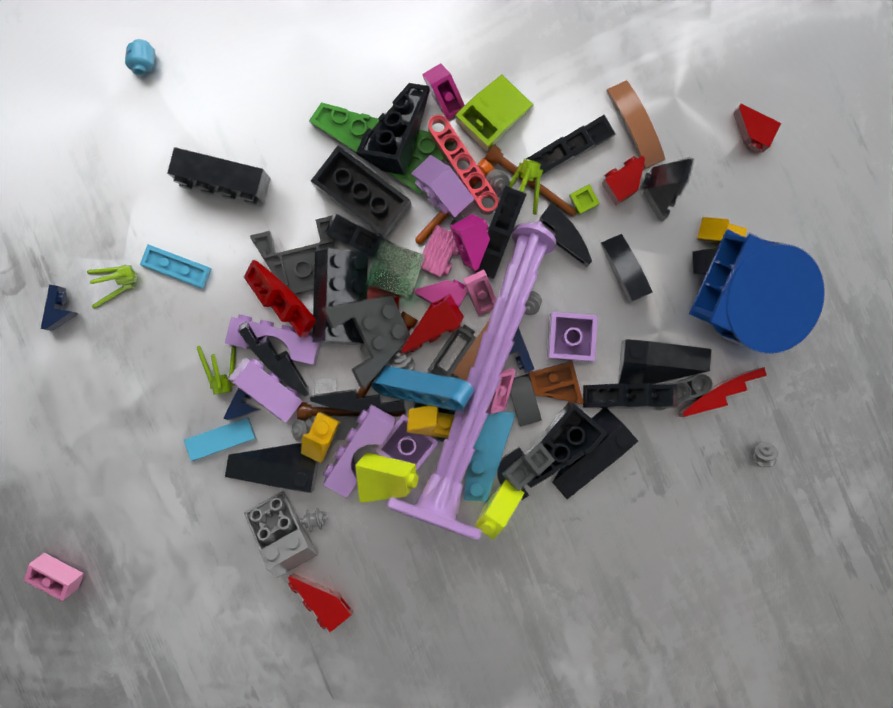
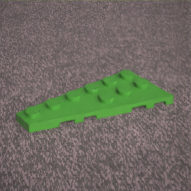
[309,102,455,196]

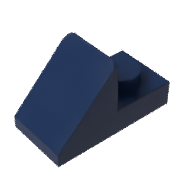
[40,284,78,331]
[509,327,534,373]
[224,388,261,420]

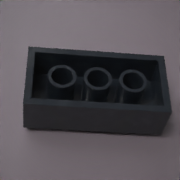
[310,145,411,238]
[167,147,271,205]
[312,248,368,345]

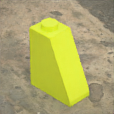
[355,452,419,503]
[474,480,524,540]

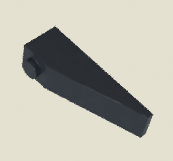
[356,83,430,175]
[642,158,694,221]
[618,339,712,384]
[527,402,608,488]
[552,408,638,499]
[225,443,319,493]

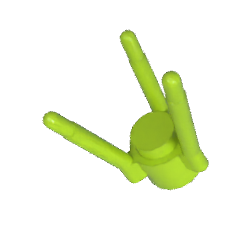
[509,159,543,215]
[87,264,137,309]
[197,345,236,395]

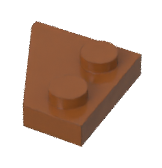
[528,361,584,404]

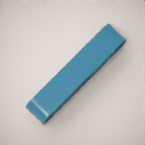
[371,366,474,411]

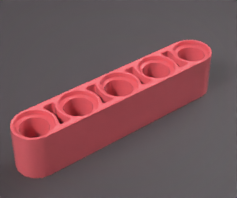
[428,115,499,215]

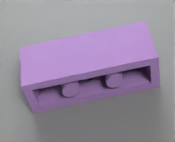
[228,358,302,423]

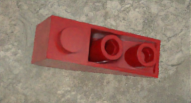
[401,294,464,354]
[287,573,354,632]

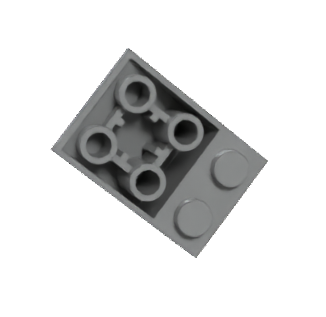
[244,491,317,578]

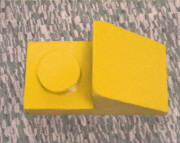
[696,217,747,245]
[407,405,454,439]
[301,412,340,463]

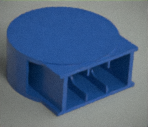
[689,229,825,354]

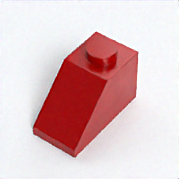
[733,104,781,152]

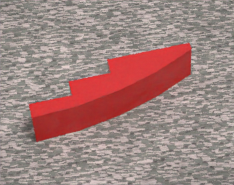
[244,260,317,337]
[678,367,767,417]

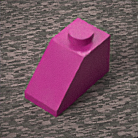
[422,63,465,120]
[450,214,490,271]
[415,280,467,307]

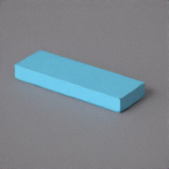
[140,244,212,289]
[184,417,256,461]

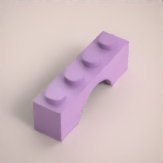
[225,314,321,366]
[323,405,395,498]

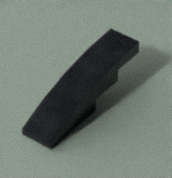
[526,114,616,179]
[474,186,527,279]
[324,213,417,277]
[238,321,309,397]
[583,383,678,409]
[310,389,405,412]

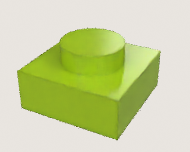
[569,184,600,215]

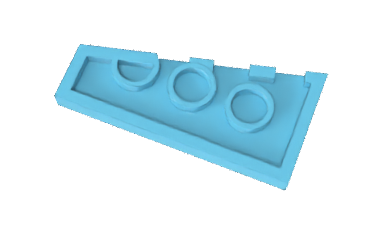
[464,412,516,502]

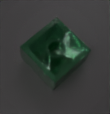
[366,240,426,301]

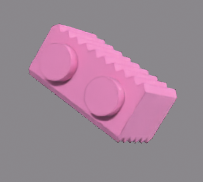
[416,225,459,279]
[24,553,83,601]

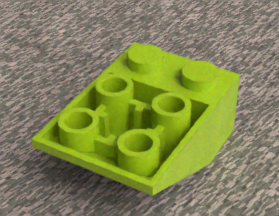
[455,74,534,152]

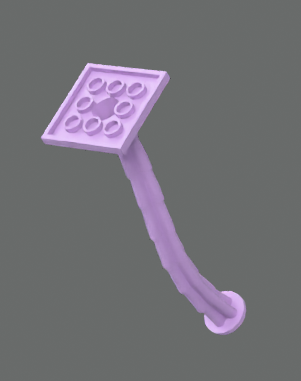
[387,221,556,540]

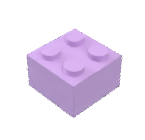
[411,155,475,217]
[547,312,598,362]
[375,414,440,472]

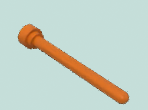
[415,158,495,244]

